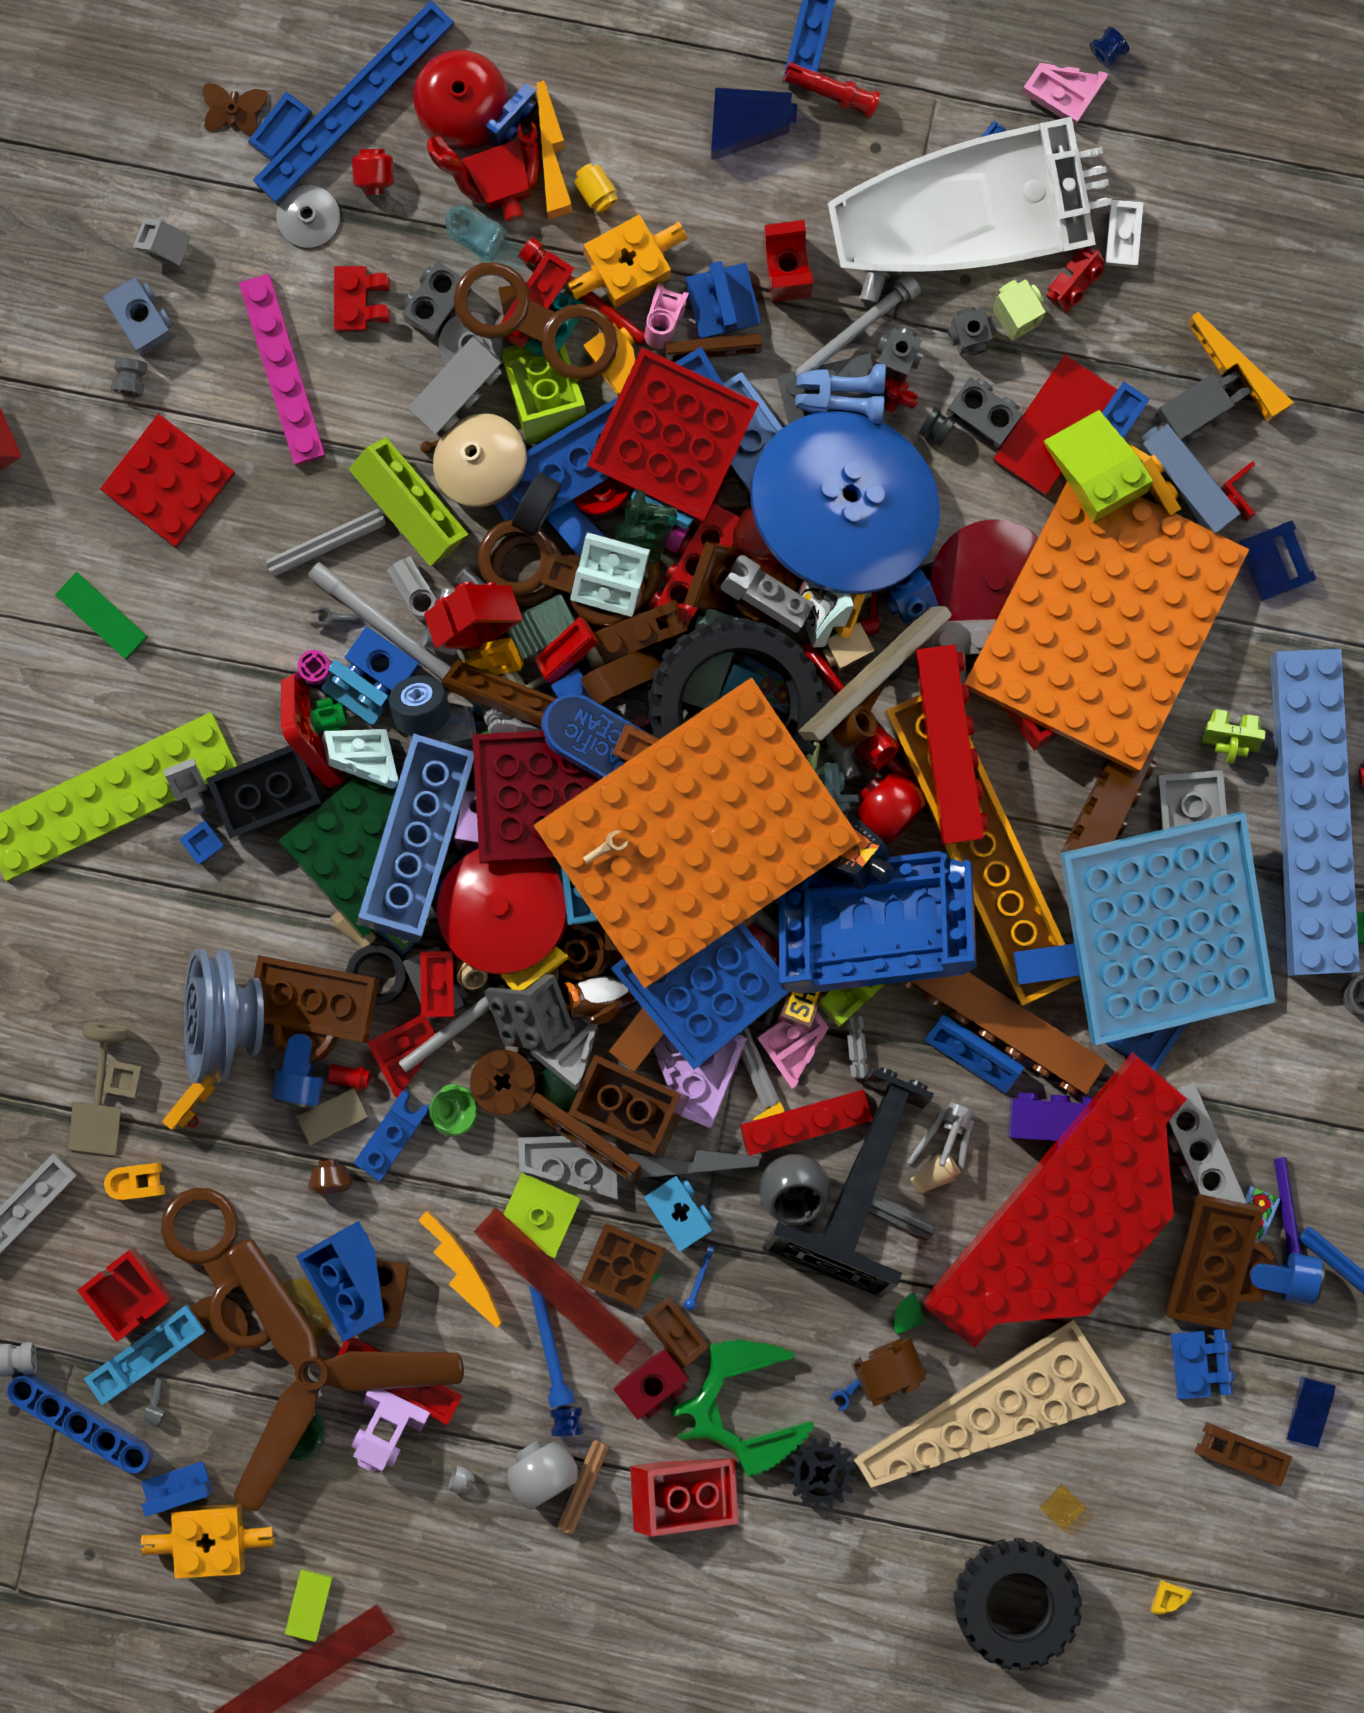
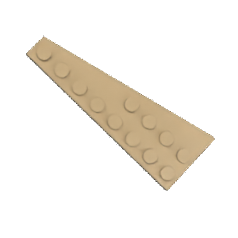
[853,1319,1126,1488]

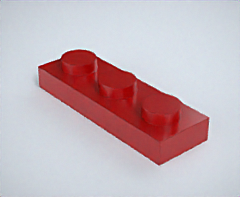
[500,251,575,350]

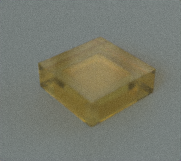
[1039,1483,1086,1531]

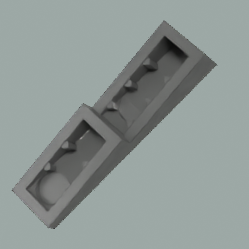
[629,1149,760,1178]

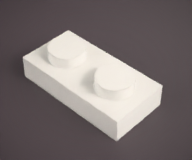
[1105,200,1143,268]

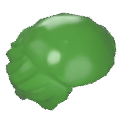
[429,1084,478,1137]

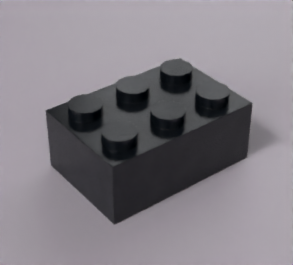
[206,745,323,841]

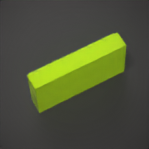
[285,1569,333,1642]

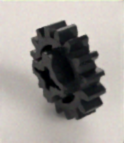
[786,1437,857,1509]

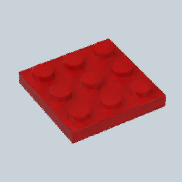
[100,413,236,548]

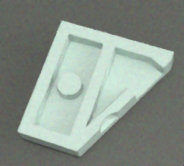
[322,729,399,788]

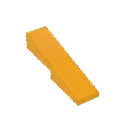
[537,81,573,220]
[1187,312,1294,422]

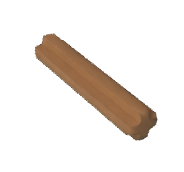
[557,1440,608,1535]

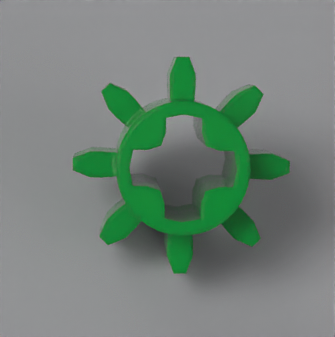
[310,697,348,734]

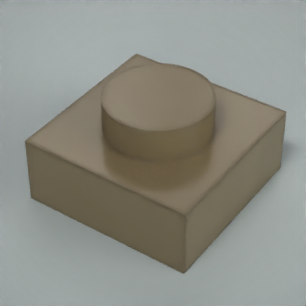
[103,1060,143,1098]

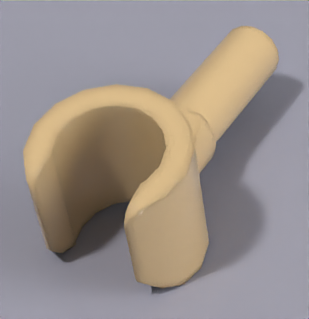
[583,830,628,864]

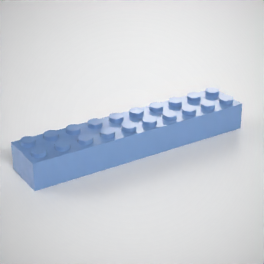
[1270,649,1360,976]

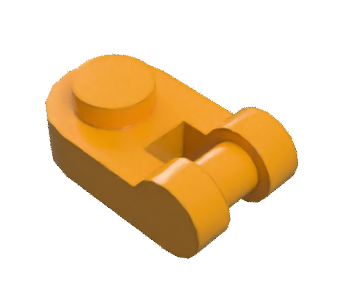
[104,1162,165,1200]

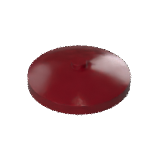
[930,519,1039,621]

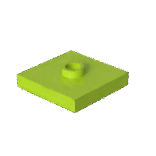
[496,1172,581,1258]

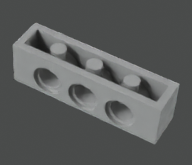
[1166,1082,1247,1204]

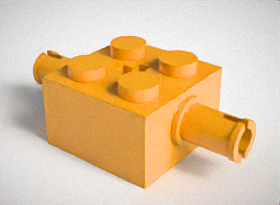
[566,214,688,309]
[141,1503,275,1579]

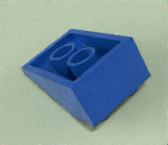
[296,1221,384,1342]

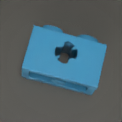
[644,1175,714,1252]

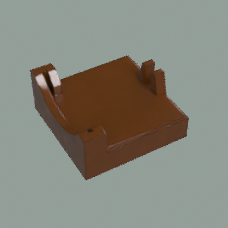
[579,1222,665,1309]

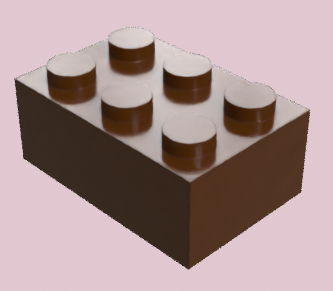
[568,1054,690,1156]

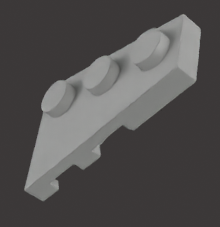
[518,1134,618,1199]

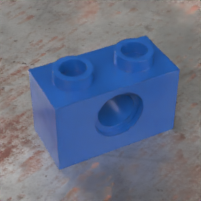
[344,626,421,696]

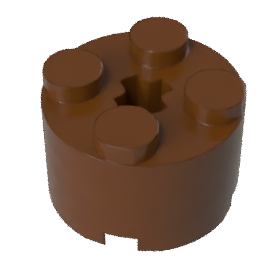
[470,1050,537,1115]
[851,1337,927,1406]

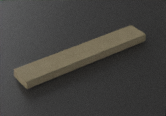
[798,606,952,741]

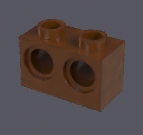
[374,1257,410,1329]

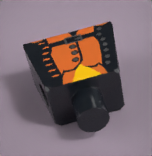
[818,812,895,890]

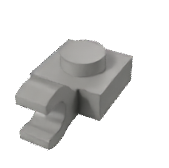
[164,758,207,815]

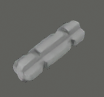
[845,1015,869,1079]

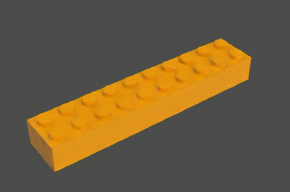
[884,695,1080,1006]

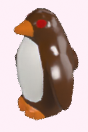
[562,974,638,1024]

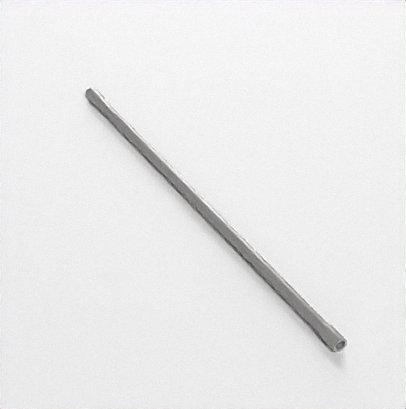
[308,562,779,943]

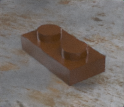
[642,1296,710,1369]

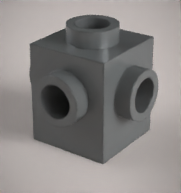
[948,306,996,356]
[875,327,924,382]

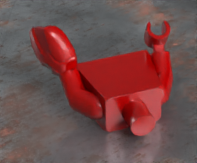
[427,122,541,222]

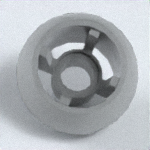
[507,1440,578,1510]

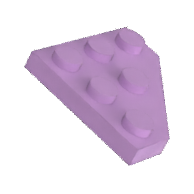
[653,1033,748,1128]

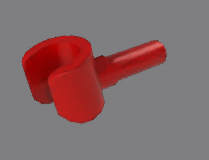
[860,591,880,636]

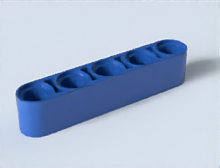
[7,1374,153,1473]

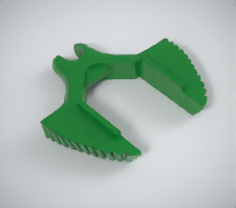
[671,1339,814,1477]

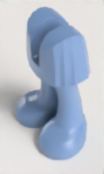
[795,364,886,424]

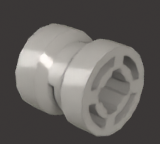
[0,1342,37,1377]

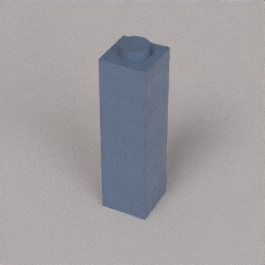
[1139,424,1241,534]

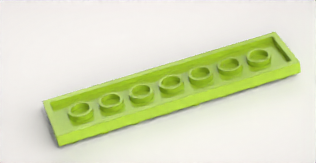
[0,712,238,882]

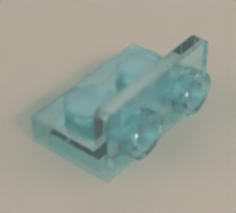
[815,763,859,812]

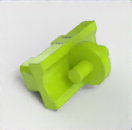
[1201,709,1266,764]

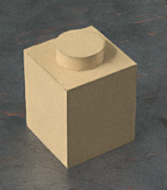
[822,622,875,672]

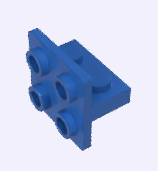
[685,261,761,339]

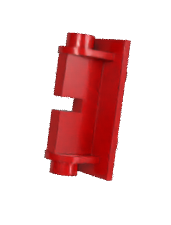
[1046,247,1106,314]

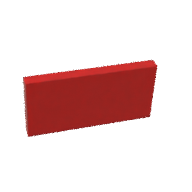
[992,354,1118,496]

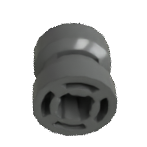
[111,358,148,397]

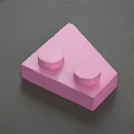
[1021,63,1109,126]
[756,1011,829,1088]

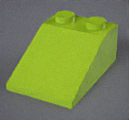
[501,344,587,445]
[1043,410,1153,523]

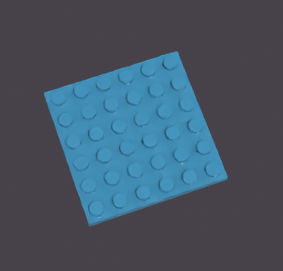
[1060,812,1275,1045]

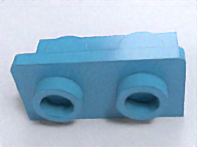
[321,659,389,725]

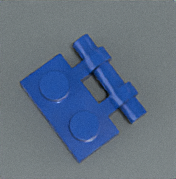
[1170,1329,1235,1400]

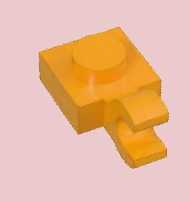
[463,637,523,675]

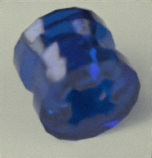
[1089,27,1130,68]
[550,1406,584,1437]

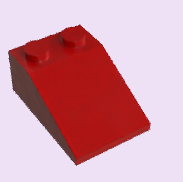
[630,1458,738,1537]

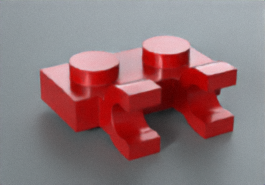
[334,266,390,332]

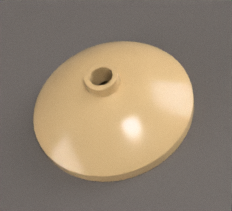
[433,413,527,507]

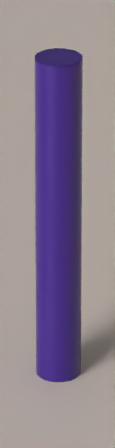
[1273,1157,1301,1255]

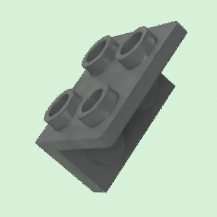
[485,974,575,1051]

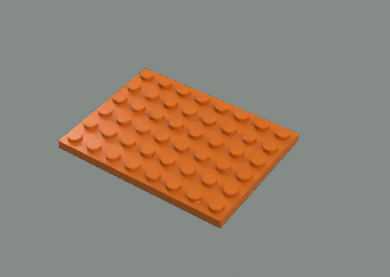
[964,482,1249,774]
[533,677,861,989]

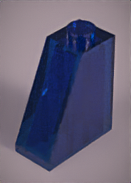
[711,88,797,159]

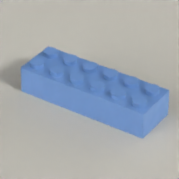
[356,733,474,943]

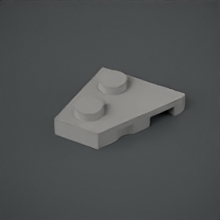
[530,1019,598,1091]

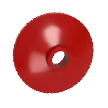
[574,477,633,516]

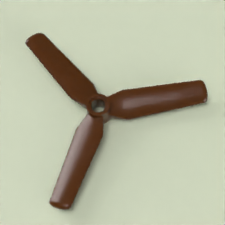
[226,1239,464,1511]

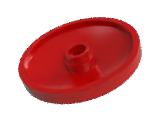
[437,849,567,975]

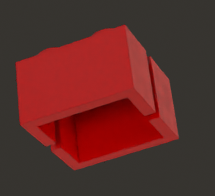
[424,582,523,649]
[77,1248,174,1342]

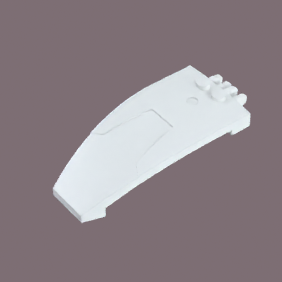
[827,117,1113,272]

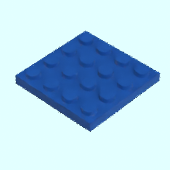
[611,922,790,1070]

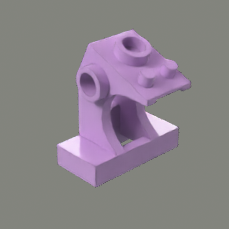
[351,1390,430,1473]

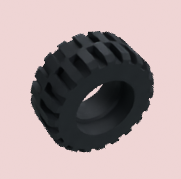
[953,1538,1082,1671]

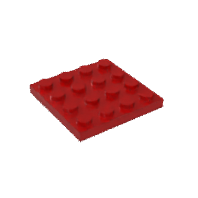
[587,347,759,521]

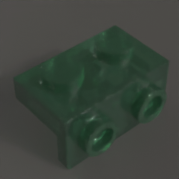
[615,490,678,563]

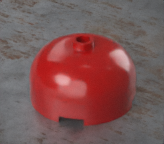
[413,50,509,150]

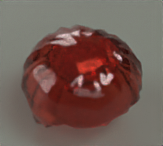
[732,508,776,560]

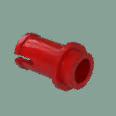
[328,1063,371,1092]

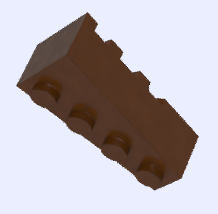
[1061,750,1157,853]

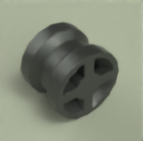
[918,406,957,447]

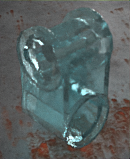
[446,205,508,260]

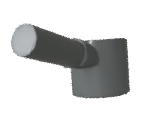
[310,606,357,629]
[144,1378,166,1426]

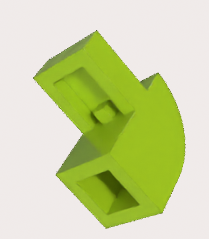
[818,984,885,1027]

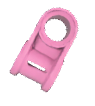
[644,283,689,349]

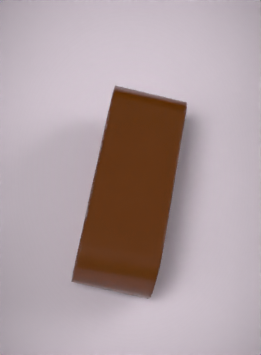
[580,645,662,706]

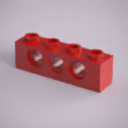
[648,503,746,635]

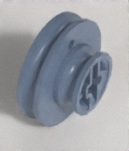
[184,949,264,1084]

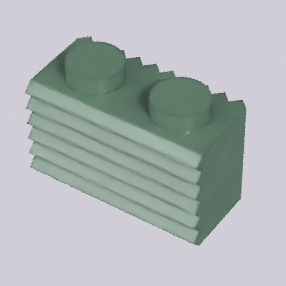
[507,594,575,661]

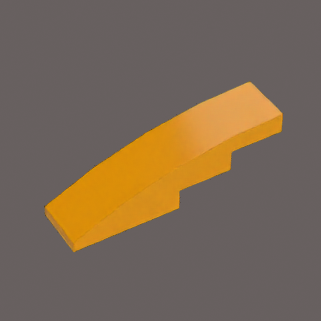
[418,1210,502,1328]

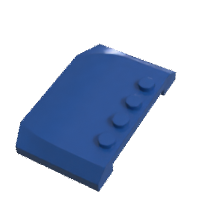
[779,851,977,994]

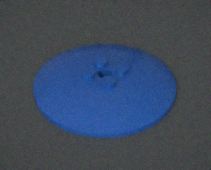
[751,411,940,594]

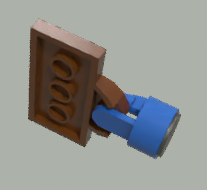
[254,955,380,1108]
[1166,1194,1325,1330]

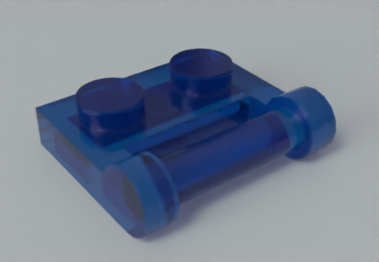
[1238,520,1317,602]

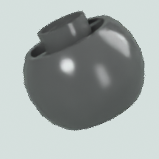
[759,1154,830,1225]

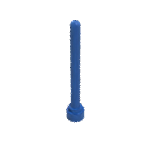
[523,1252,575,1408]

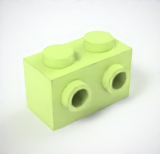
[993,279,1046,342]

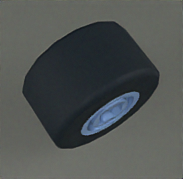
[388,675,451,736]

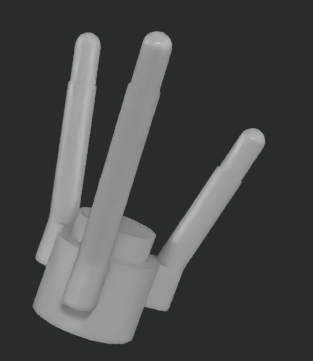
[907,1102,974,1169]

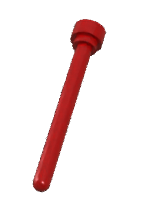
[518,237,646,344]
[802,643,898,764]

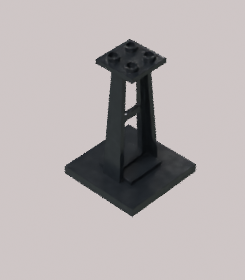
[762,1067,934,1298]

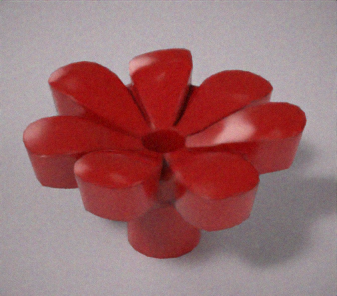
[884,377,919,412]

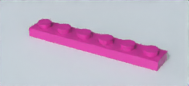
[239,274,326,466]

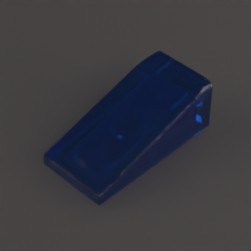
[1286,1376,1336,1448]

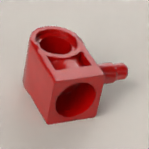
[854,725,910,777]

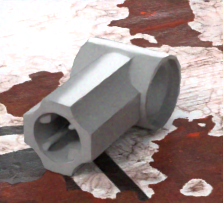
[387,556,437,622]

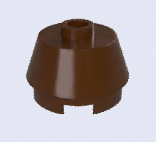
[556,921,611,980]

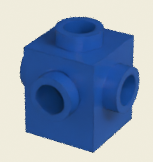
[884,567,939,624]

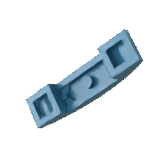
[84,1304,206,1405]

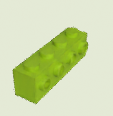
[348,437,468,567]

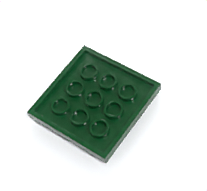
[278,776,462,940]

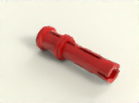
[783,61,880,119]

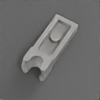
[721,555,814,633]

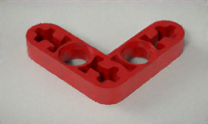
[281,673,346,788]

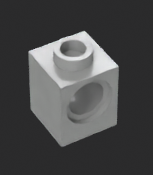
[133,218,191,266]

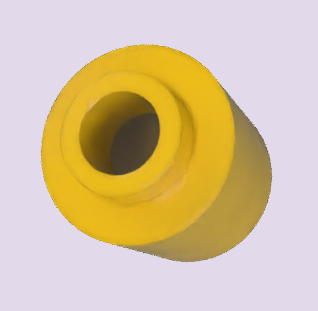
[574,163,619,213]

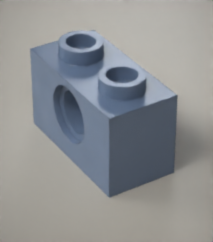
[103,277,174,357]

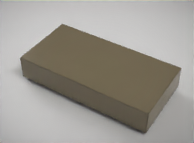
[296,1088,369,1146]

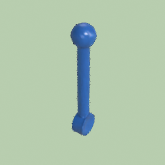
[684,1246,715,1311]

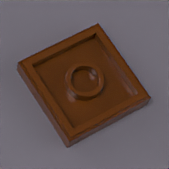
[684,542,749,611]

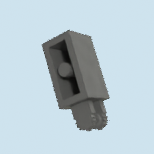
[1155,370,1252,445]

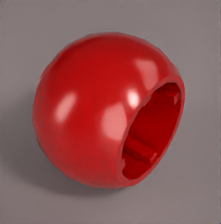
[856,774,926,844]

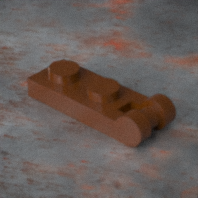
[593,600,688,663]
[1194,1422,1293,1487]

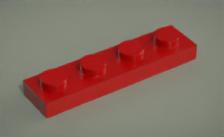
[739,1089,873,1156]
[337,1336,463,1425]

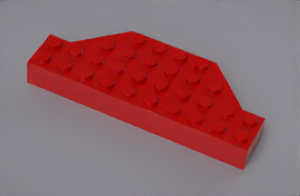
[923,1052,1187,1348]

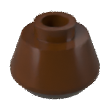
[308,1159,352,1194]

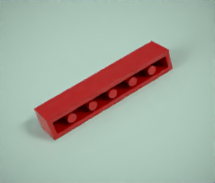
[914,644,988,846]

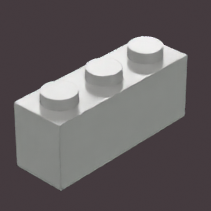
[407,336,503,434]

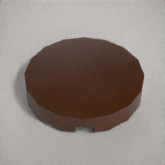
[188,1296,249,1361]

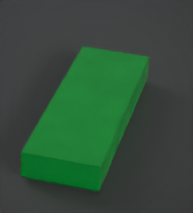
[55,571,148,660]

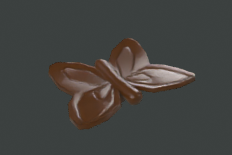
[203,83,268,136]

